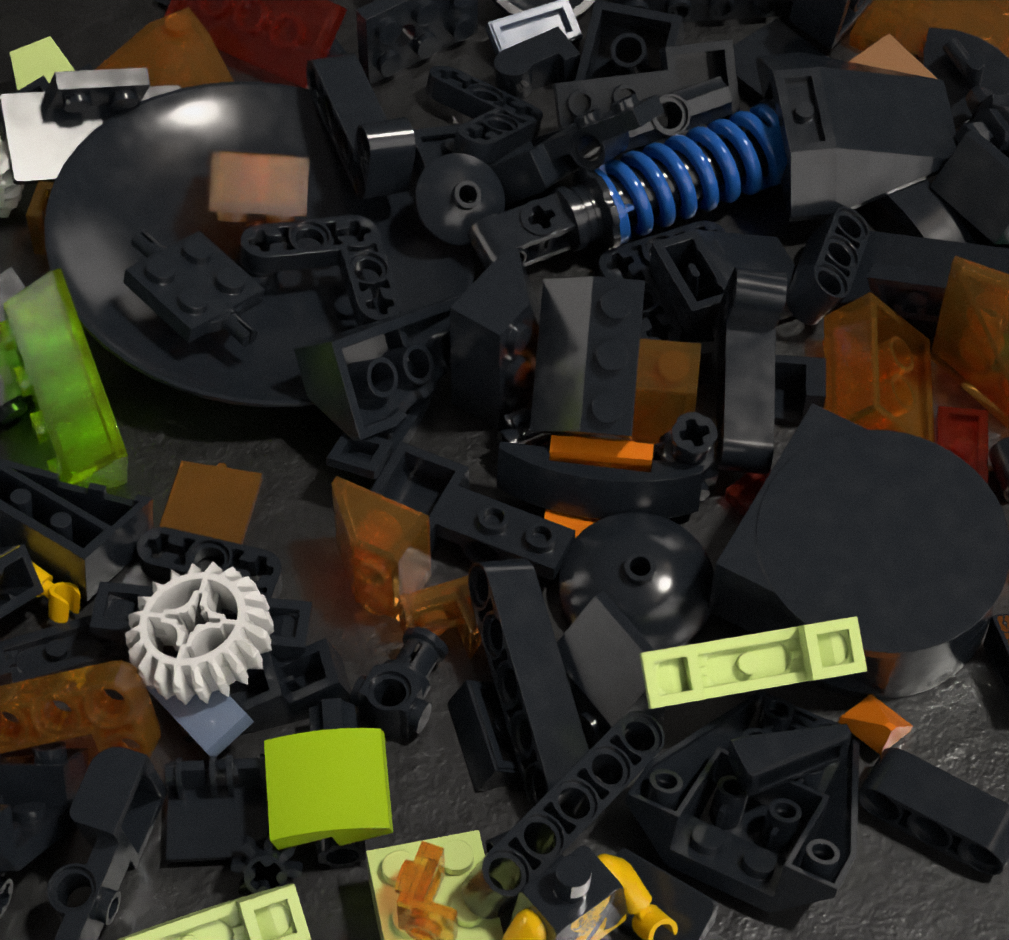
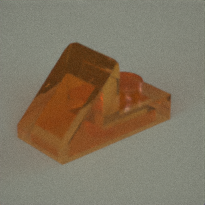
[398,576,482,658]

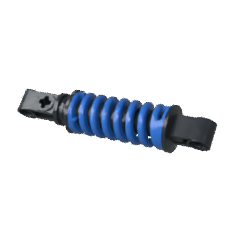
[467,99,787,269]

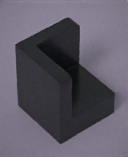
[774,355,826,426]

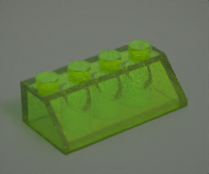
[0,268,128,489]

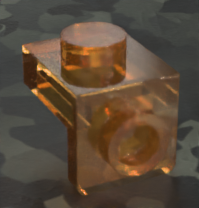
[395,841,458,940]

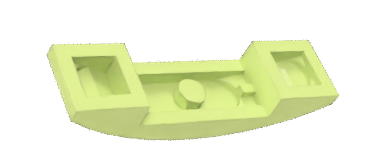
[639,616,867,709]
[117,883,311,940]

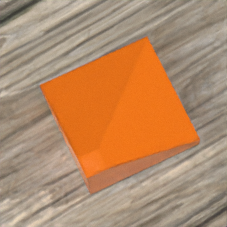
[838,695,913,755]

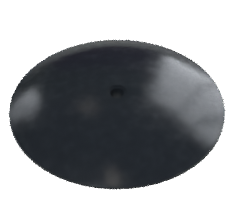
[44,81,476,407]

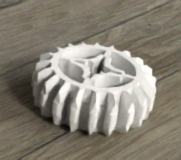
[125,562,274,705]

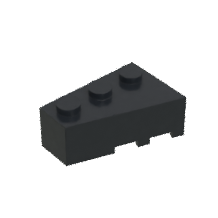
[0,459,153,601]

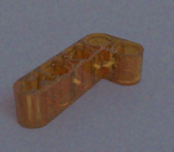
[0,661,161,760]

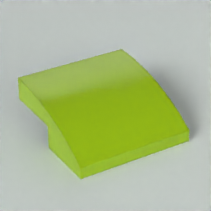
[264,728,393,850]

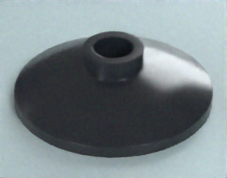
[414,153,505,247]

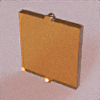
[159,461,263,544]

